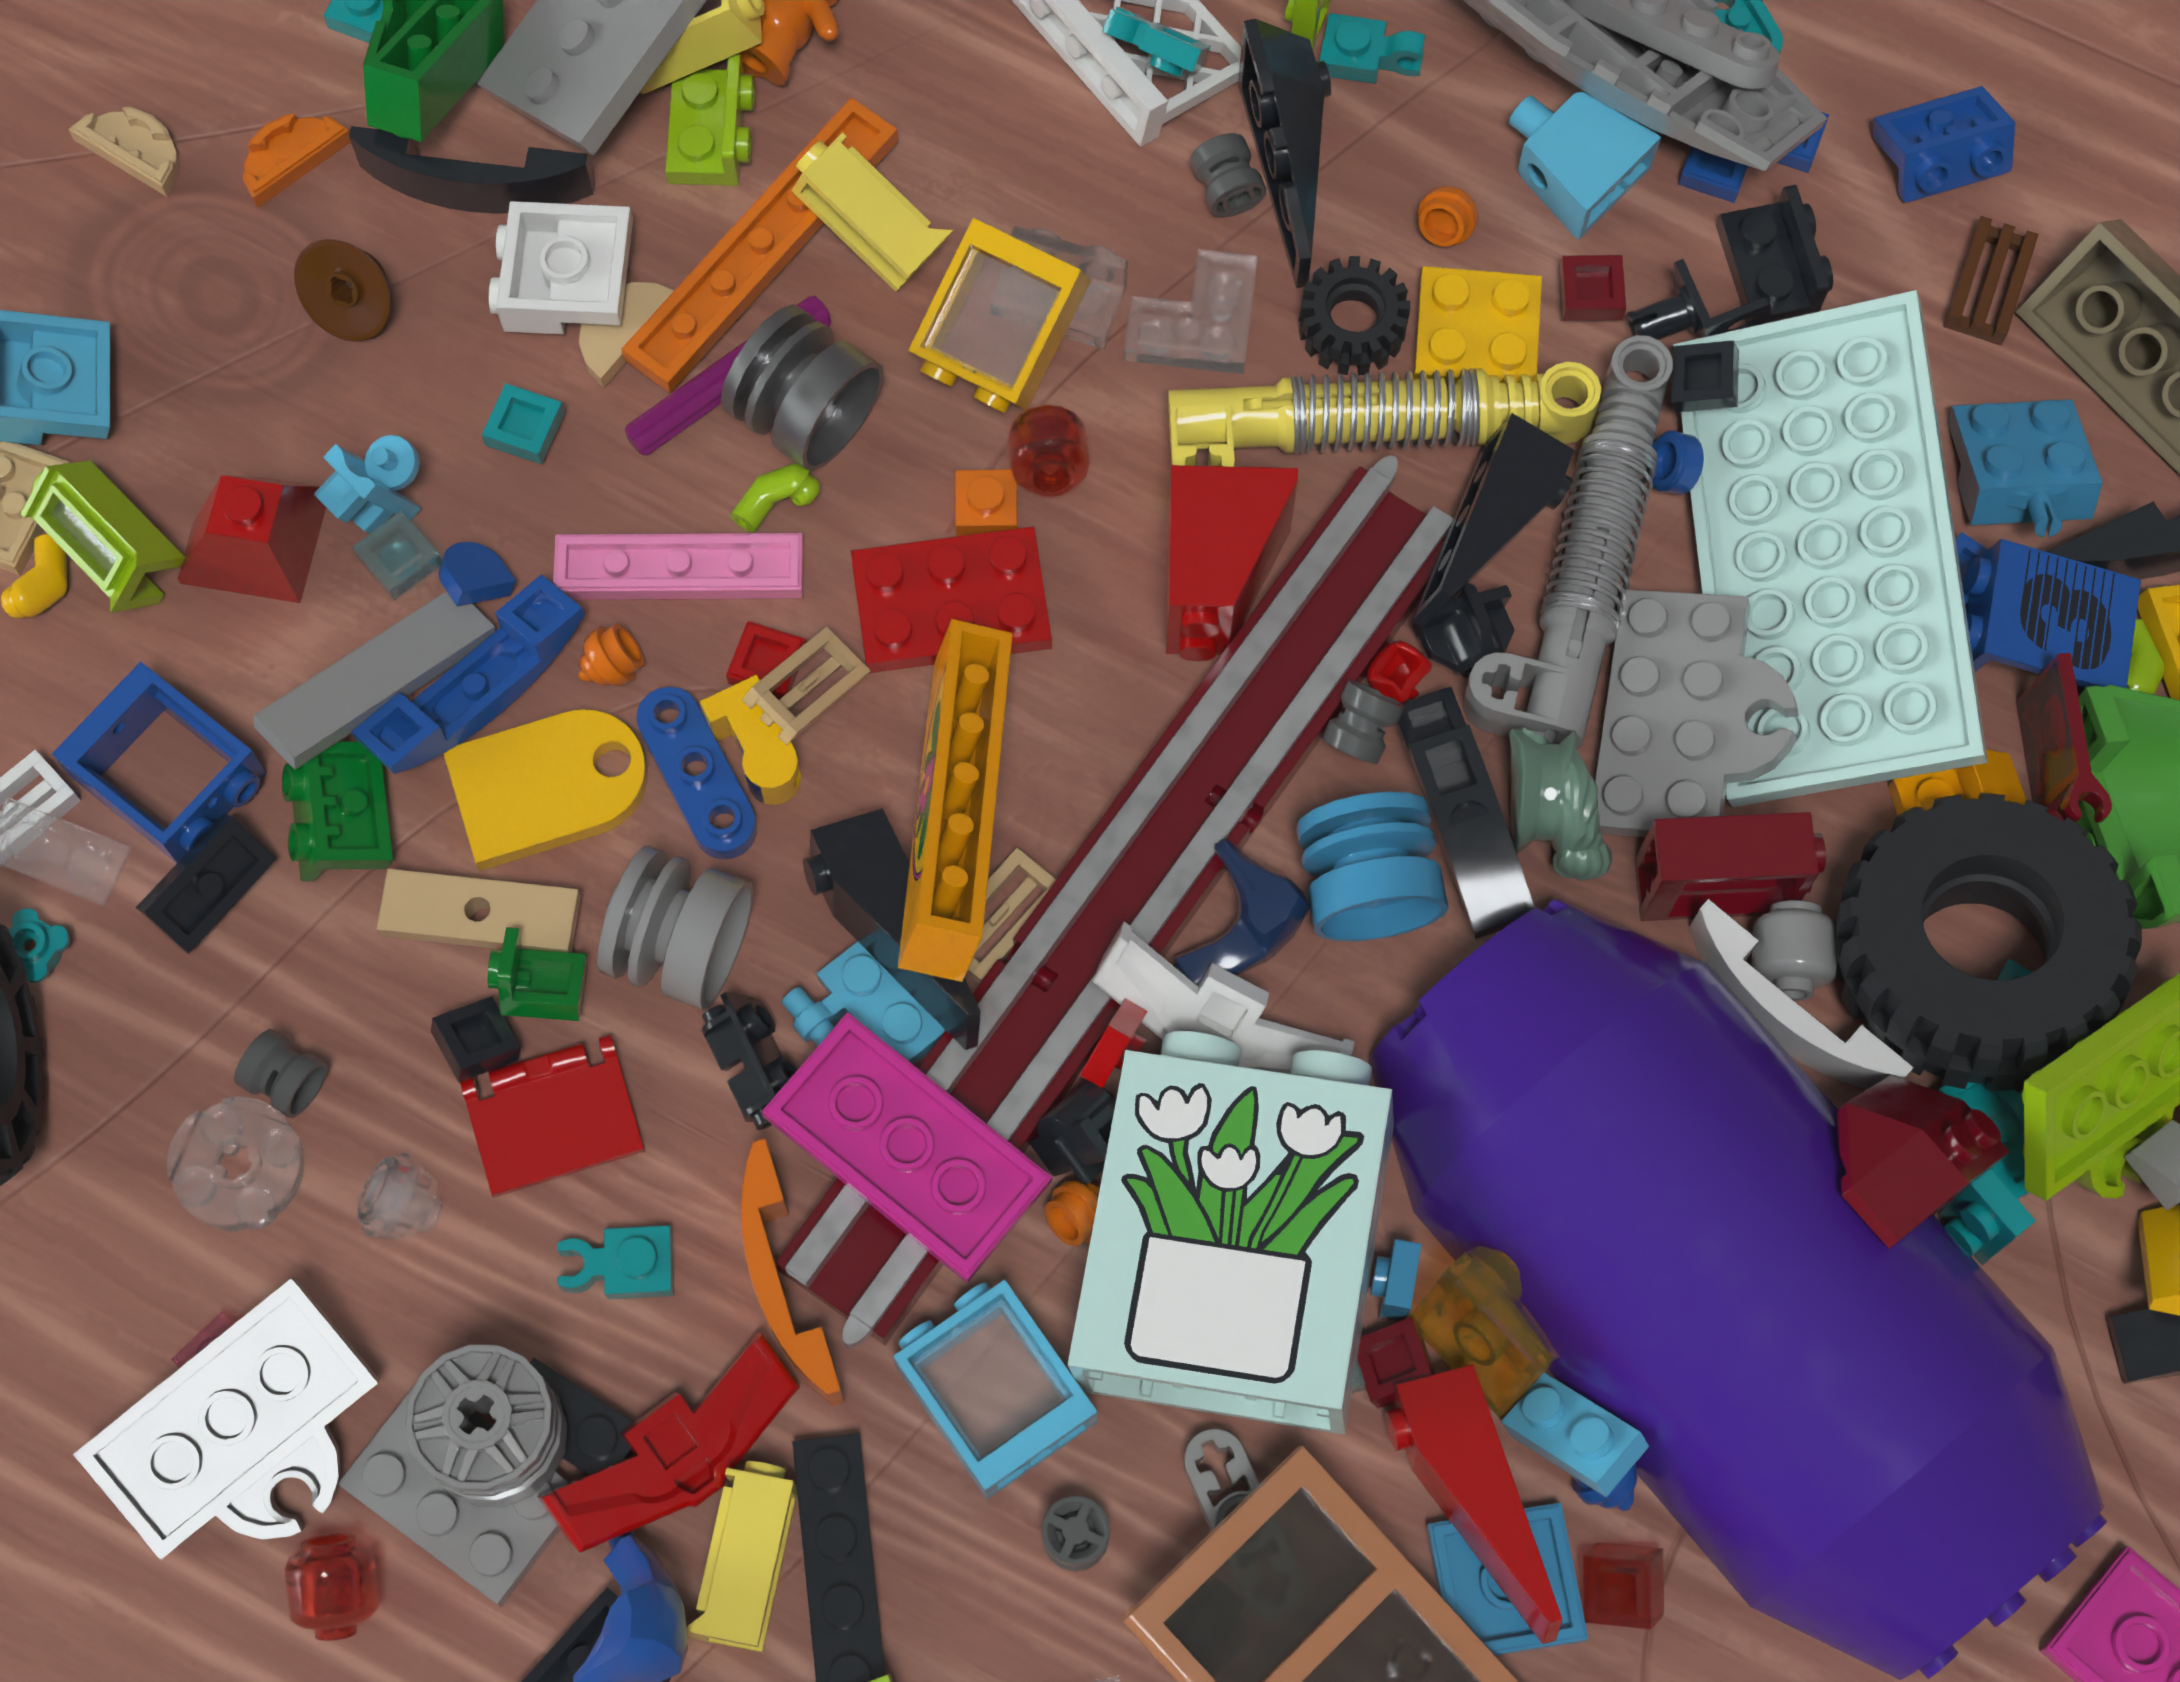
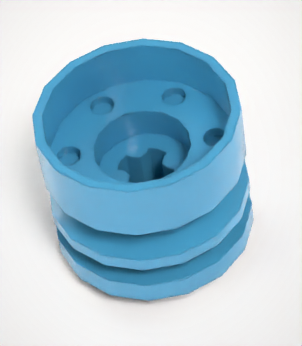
[1296,792,1449,942]

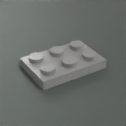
[338,1384,570,1607]

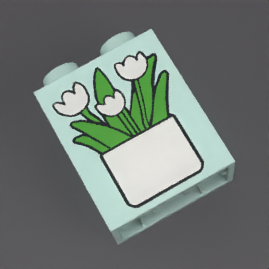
[1068,1031,1394,1435]

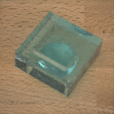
[352,511,442,600]

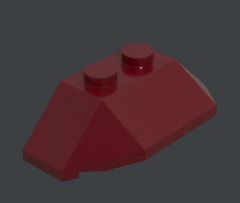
[1837,1075,2010,1249]

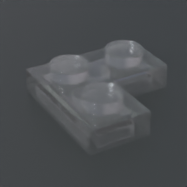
[1124,249,1258,374]

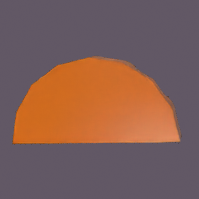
[243,113,351,208]

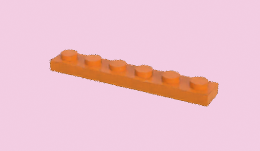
[621,97,898,393]

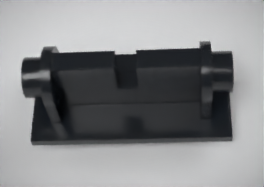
[701,992,797,1130]

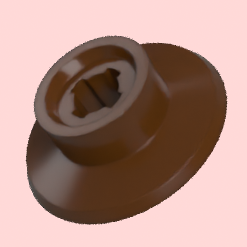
[294,239,390,341]

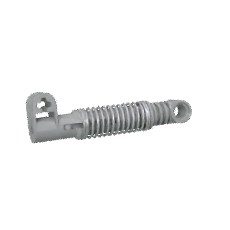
[1463,335,1673,748]

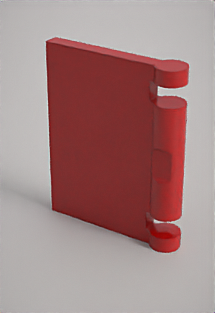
[460,1034,645,1198]

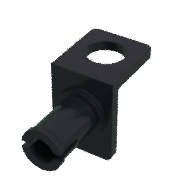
[1626,259,1771,340]

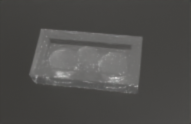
[0,797,131,907]

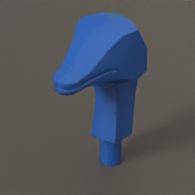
[573,1530,688,1682]

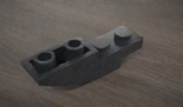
[1397,687,1534,939]

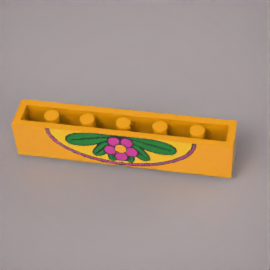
[898,619,1013,982]

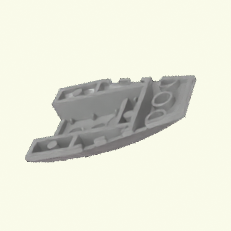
[1463,0,1827,171]

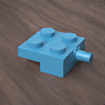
[1948,399,2103,537]

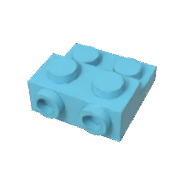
[0,310,110,445]

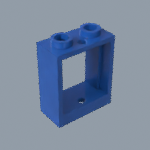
[52,661,266,864]

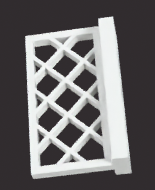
[1011,0,1241,147]

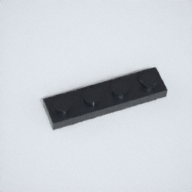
[792,1433,886,1682]

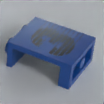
[1964,539,2141,697]

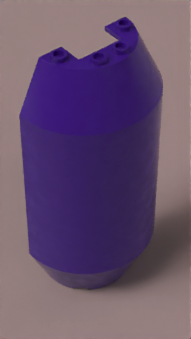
[1368,898,2107,1680]

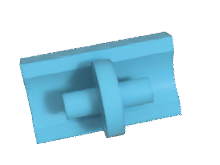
[314,435,422,535]

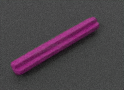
[625,296,831,455]

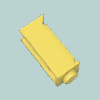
[791,132,953,292]
[686,1461,798,1653]

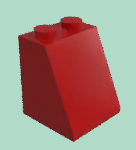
[1166,465,1298,661]

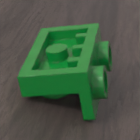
[282,742,393,881]

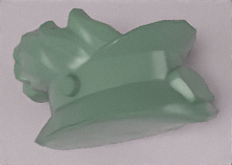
[1509,727,1612,881]

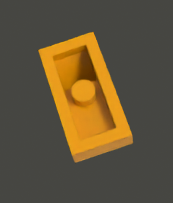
[1888,749,2027,815]

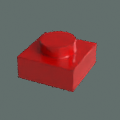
[1080,998,1148,1088]

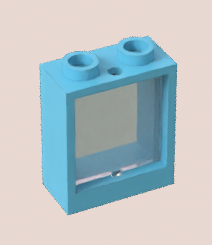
[893,1279,1098,1500]

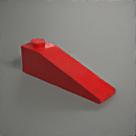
[1385,1364,1563,1644]

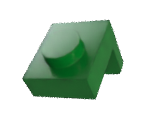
[487,927,587,1021]

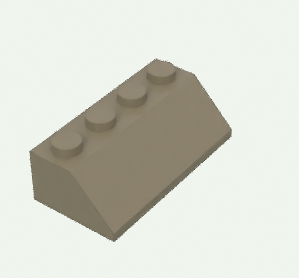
[2016,219,2180,474]

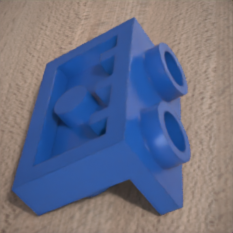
[1873,86,2015,202]

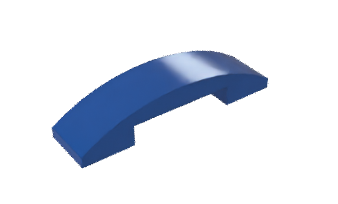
[351,574,585,774]

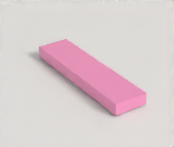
[553,533,804,600]

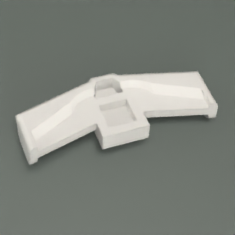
[1092,921,1354,1074]

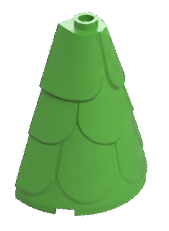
[2060,685,2180,929]

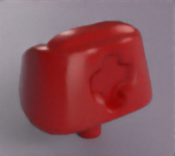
[1367,641,1432,703]

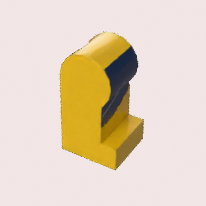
[699,675,802,805]

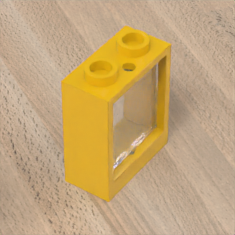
[908,218,1091,413]

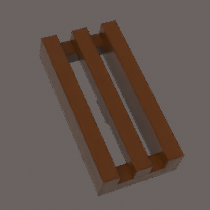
[1943,216,2039,346]

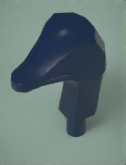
[1173,838,1310,986]

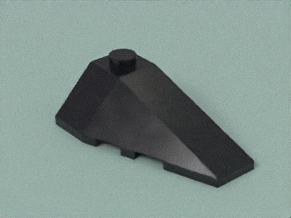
[1238,19,1331,288]

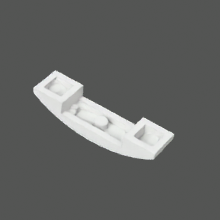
[1689,899,1914,1090]

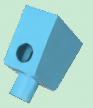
[1509,92,1661,240]

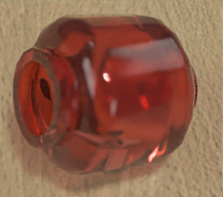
[1008,405,1090,497]
[285,1533,379,1641]

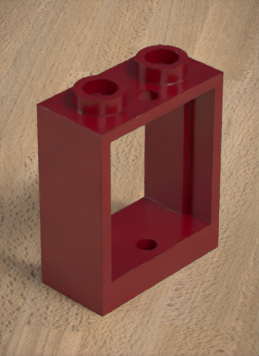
[1634,812,1826,921]

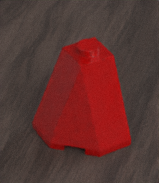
[177,475,326,603]

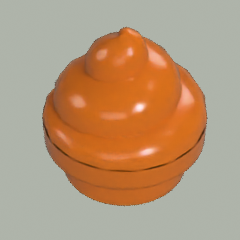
[1418,186,1479,247]
[578,624,644,687]
[1045,1180,1101,1246]

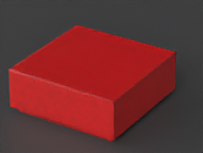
[726,621,807,700]

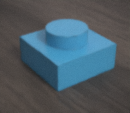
[1370,1239,1422,1321]

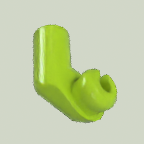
[730,463,820,533]
[2127,619,2165,695]

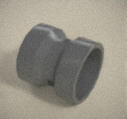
[1190,133,1267,218]
[1321,680,1405,764]
[234,1029,328,1118]

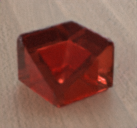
[1583,1543,1664,1630]

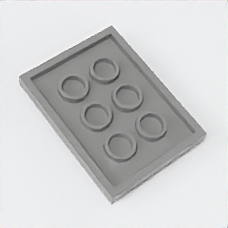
[477,0,706,156]

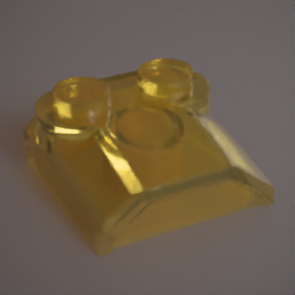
[1408,1247,1559,1418]

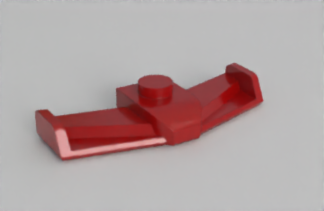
[537,1332,800,1553]

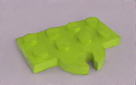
[2022,973,2180,1201]

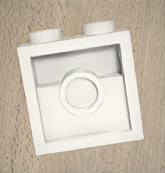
[489,201,633,334]

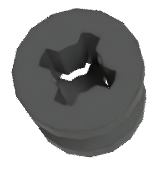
[1042,1496,1110,1572]

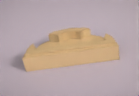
[68,107,179,197]
[579,282,674,388]

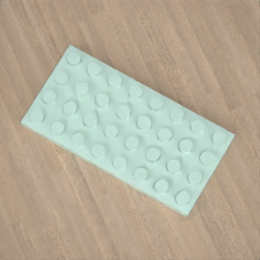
[1673,290,1988,807]

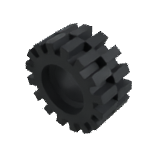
[1298,256,1410,376]

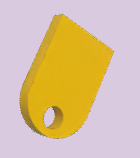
[443,709,648,871]

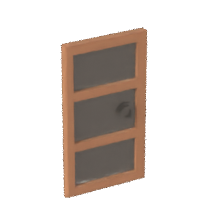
[1122,1446,1518,1682]

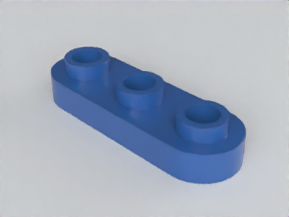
[637,687,757,860]

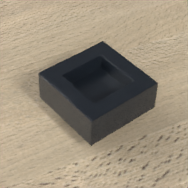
[1671,340,1739,412]
[430,996,521,1083]

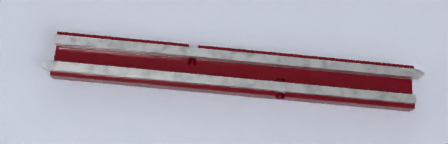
[775,456,1454,1349]

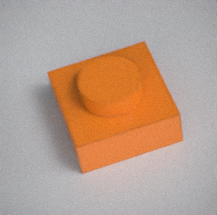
[955,469,1017,536]

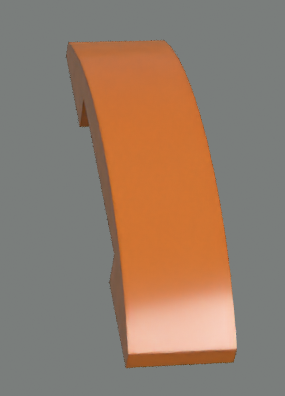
[741,1139,845,1406]

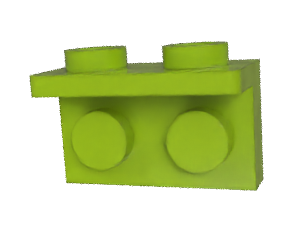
[665,53,755,186]

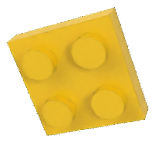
[1413,266,1542,387]

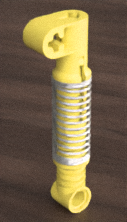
[1168,361,1601,467]

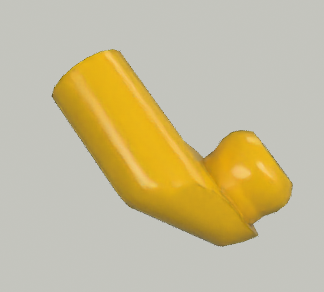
[1,534,68,619]

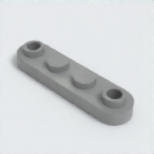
[1565,0,1780,89]

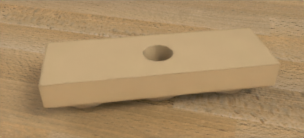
[376,869,581,953]

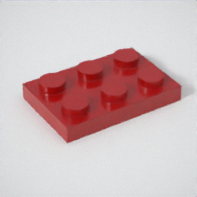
[850,526,1052,674]

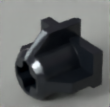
[1412,583,1515,678]
[1028,1082,1116,1185]

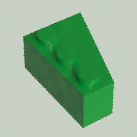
[363,0,504,142]

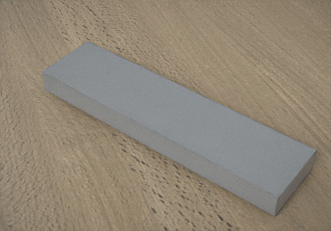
[254,591,495,770]

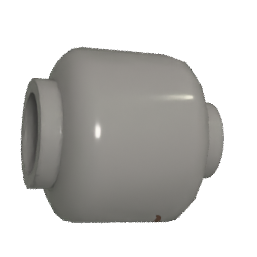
[1752,900,1837,1000]

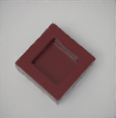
[1559,255,1626,321]
[1357,1317,1436,1409]

